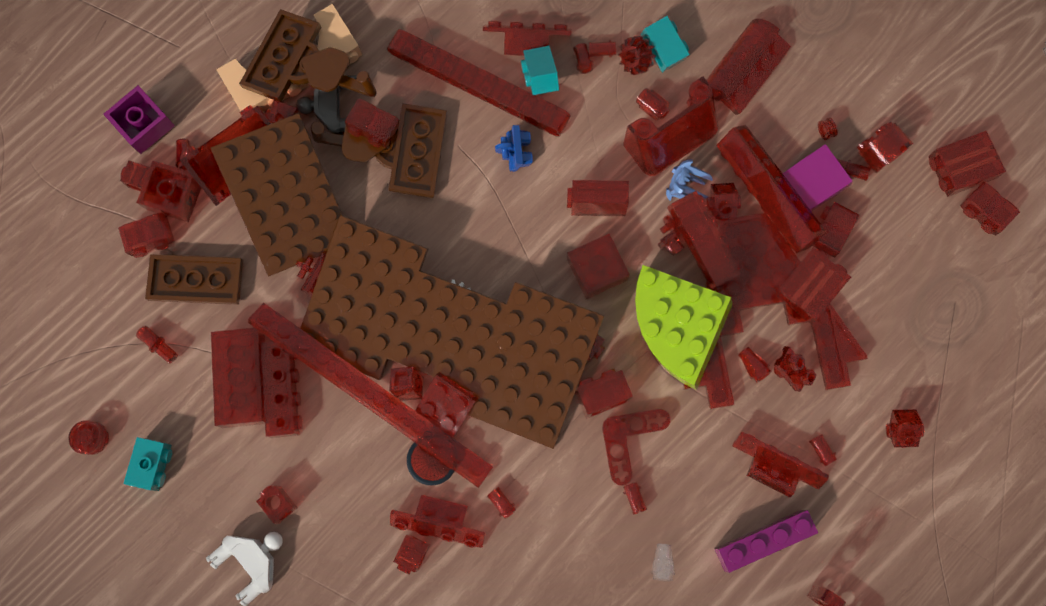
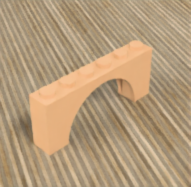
[216,4,362,120]

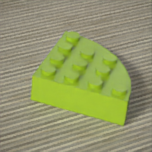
[635,265,733,390]

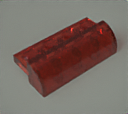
[701,19,791,115]

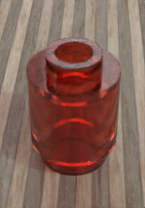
[636,88,670,121]

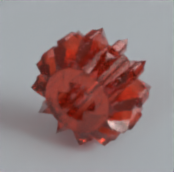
[617,36,656,75]

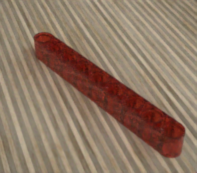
[387,29,571,137]

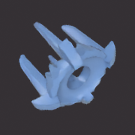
[666,159,713,203]

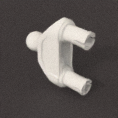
[206,532,283,606]

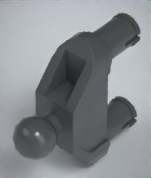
[296,75,357,135]

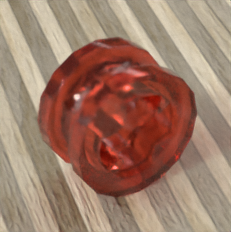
[818,117,838,140]

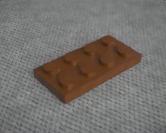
[145,254,243,305]

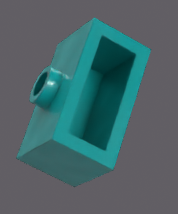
[640,16,690,73]
[521,46,559,95]
[123,437,172,491]

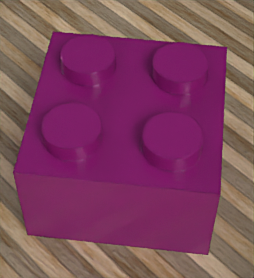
[103,85,175,154]

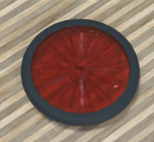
[407,436,457,486]

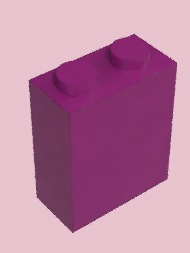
[777,144,853,216]

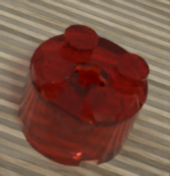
[857,121,914,174]

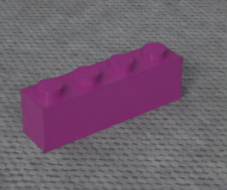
[714,510,818,573]

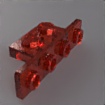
[483,21,572,56]
[732,432,829,498]
[390,495,485,548]

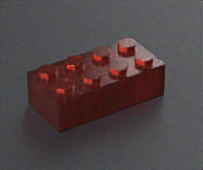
[211,327,269,428]

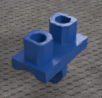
[495,125,533,172]

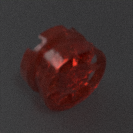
[68,420,109,455]

